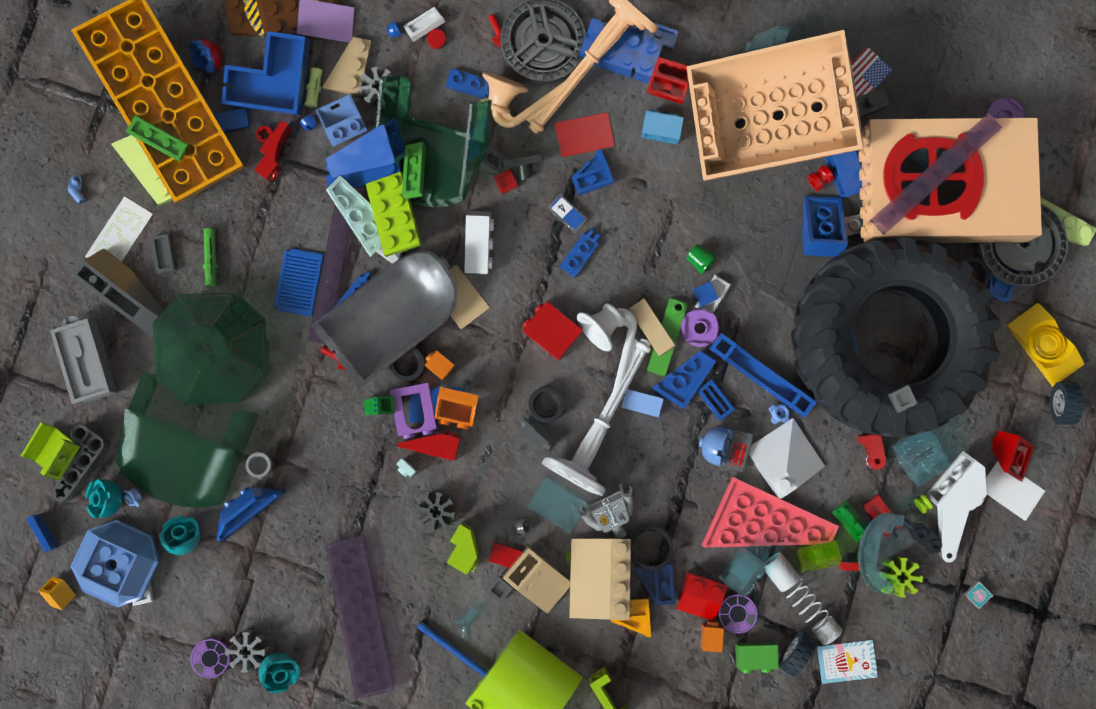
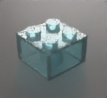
[719,547,767,597]

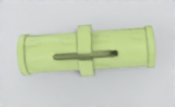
[305,68,323,108]

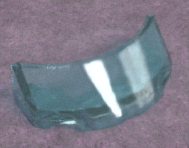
[857,512,905,594]

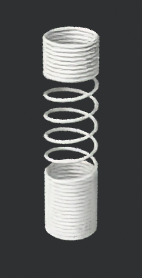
[762,552,843,645]

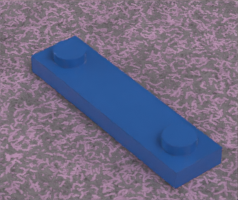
[326,160,402,189]

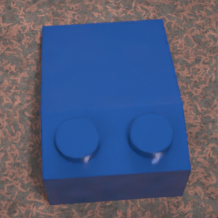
[802,196,848,257]

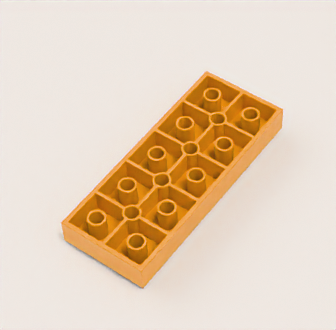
[71,0,245,204]

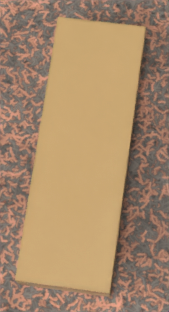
[629,299,676,357]

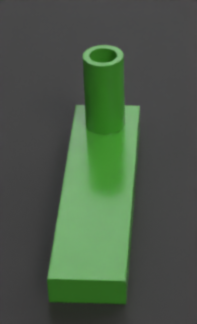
[646,298,688,377]

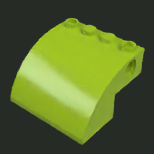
[465,629,583,709]

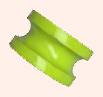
[914,494,933,514]

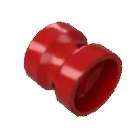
[807,165,834,191]

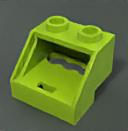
[447,522,480,575]

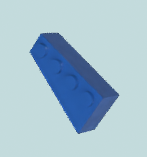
[825,151,862,197]

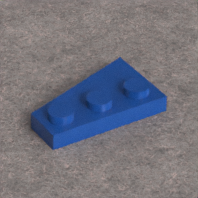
[652,351,716,409]

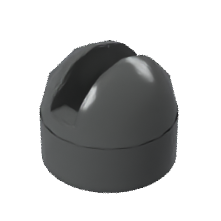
[514,518,530,534]

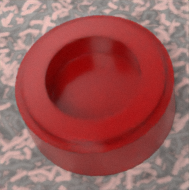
[427,29,446,50]

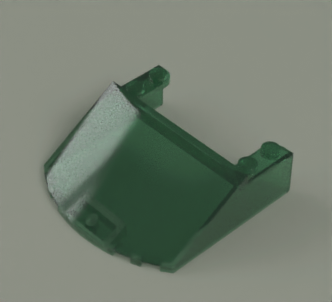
[376,74,492,207]
[116,371,259,508]

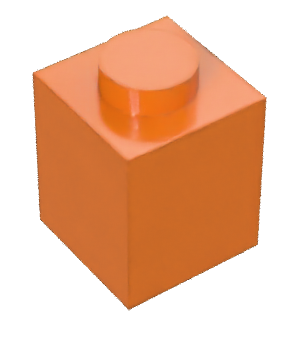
[424,351,456,381]
[700,621,724,652]

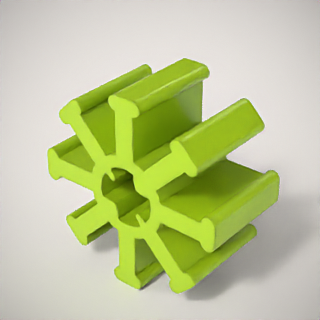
[878,556,923,598]

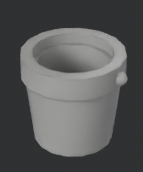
[246,451,273,479]

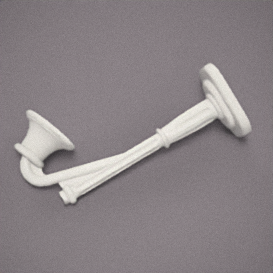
[542,303,651,496]

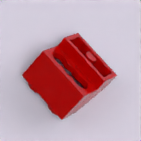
[646,57,689,105]

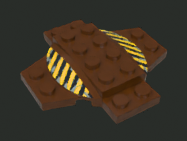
[224,0,340,54]

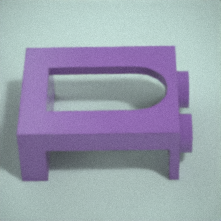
[390,383,438,439]

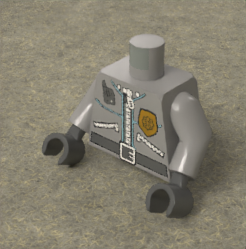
[575,482,634,539]

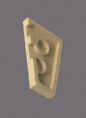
[323,37,372,97]

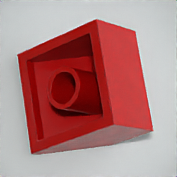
[676,572,727,621]

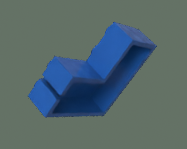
[221,31,310,116]

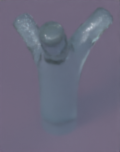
[455,607,478,638]

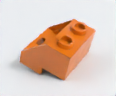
[435,387,479,430]

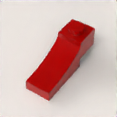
[254,120,292,183]

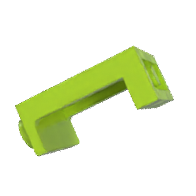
[588,667,630,709]

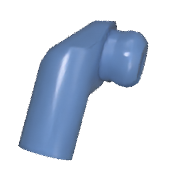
[68,175,86,204]

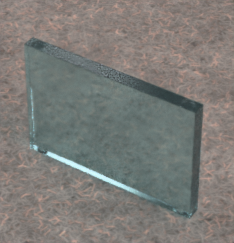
[527,478,587,533]

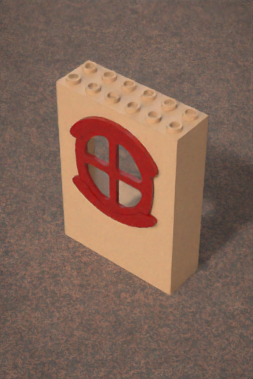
[859,118,1042,243]

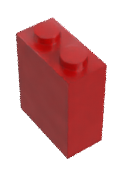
[522,301,583,361]

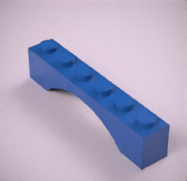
[708,333,817,418]

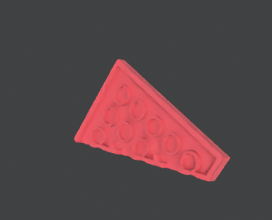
[701,477,839,548]

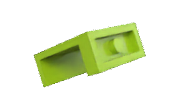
[20,422,80,481]

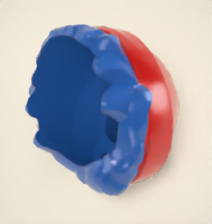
[189,39,223,74]

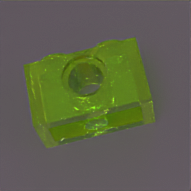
[797,541,842,573]

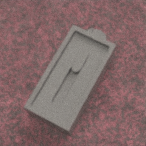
[50,316,118,405]

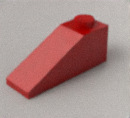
[397,431,461,461]

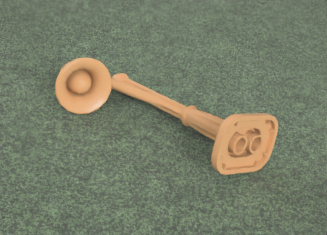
[482,0,659,134]

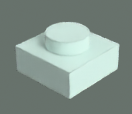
[396,458,417,477]

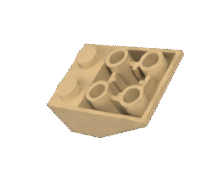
[503,546,570,614]

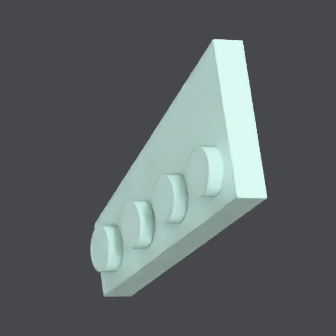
[326,176,381,257]

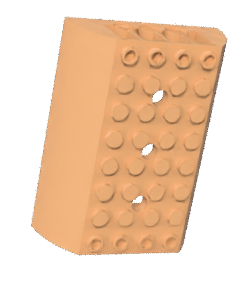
[687,30,864,181]

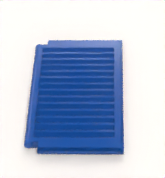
[274,248,324,317]

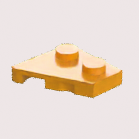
[611,598,651,637]

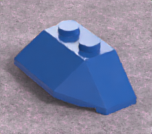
[217,486,285,542]

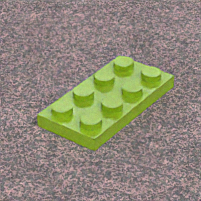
[366,172,422,257]

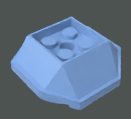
[71,520,160,607]

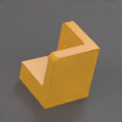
[38,576,76,610]

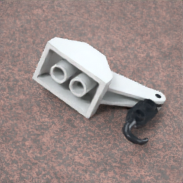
[890,451,987,562]

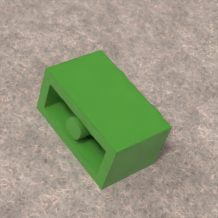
[735,642,779,673]

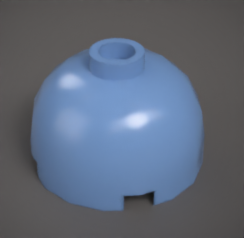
[699,427,733,467]

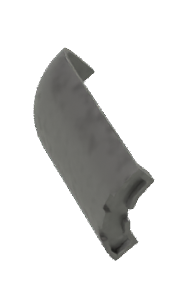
[311,251,457,388]

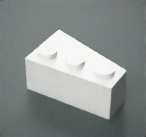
[464,211,494,274]

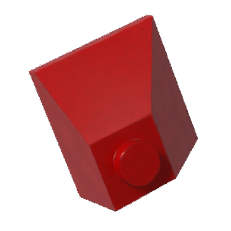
[992,430,1035,482]

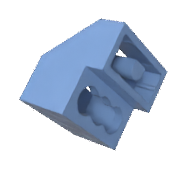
[316,94,367,146]

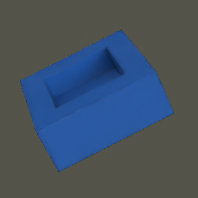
[692,282,719,308]

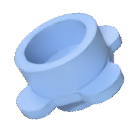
[769,404,789,424]
[123,488,142,507]

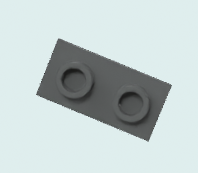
[516,414,557,454]

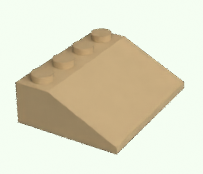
[569,539,631,620]

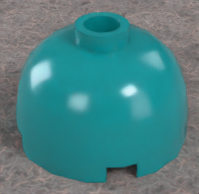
[86,479,124,518]
[159,516,201,556]
[258,652,300,693]

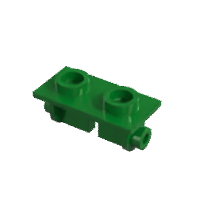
[832,500,871,542]

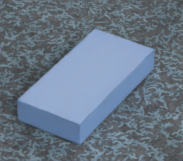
[621,389,663,417]

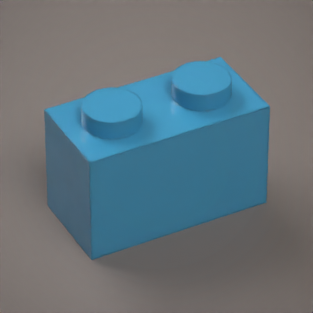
[641,109,684,144]

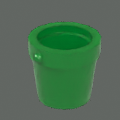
[686,244,717,275]

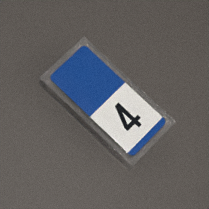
[547,194,588,234]

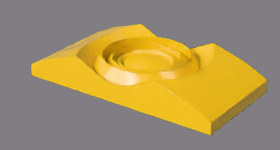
[1006,303,1084,387]

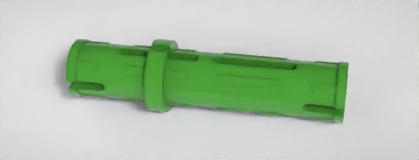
[203,228,218,287]

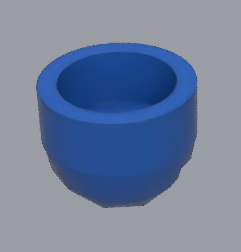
[387,21,402,38]
[299,114,316,131]

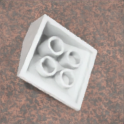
[749,418,825,499]

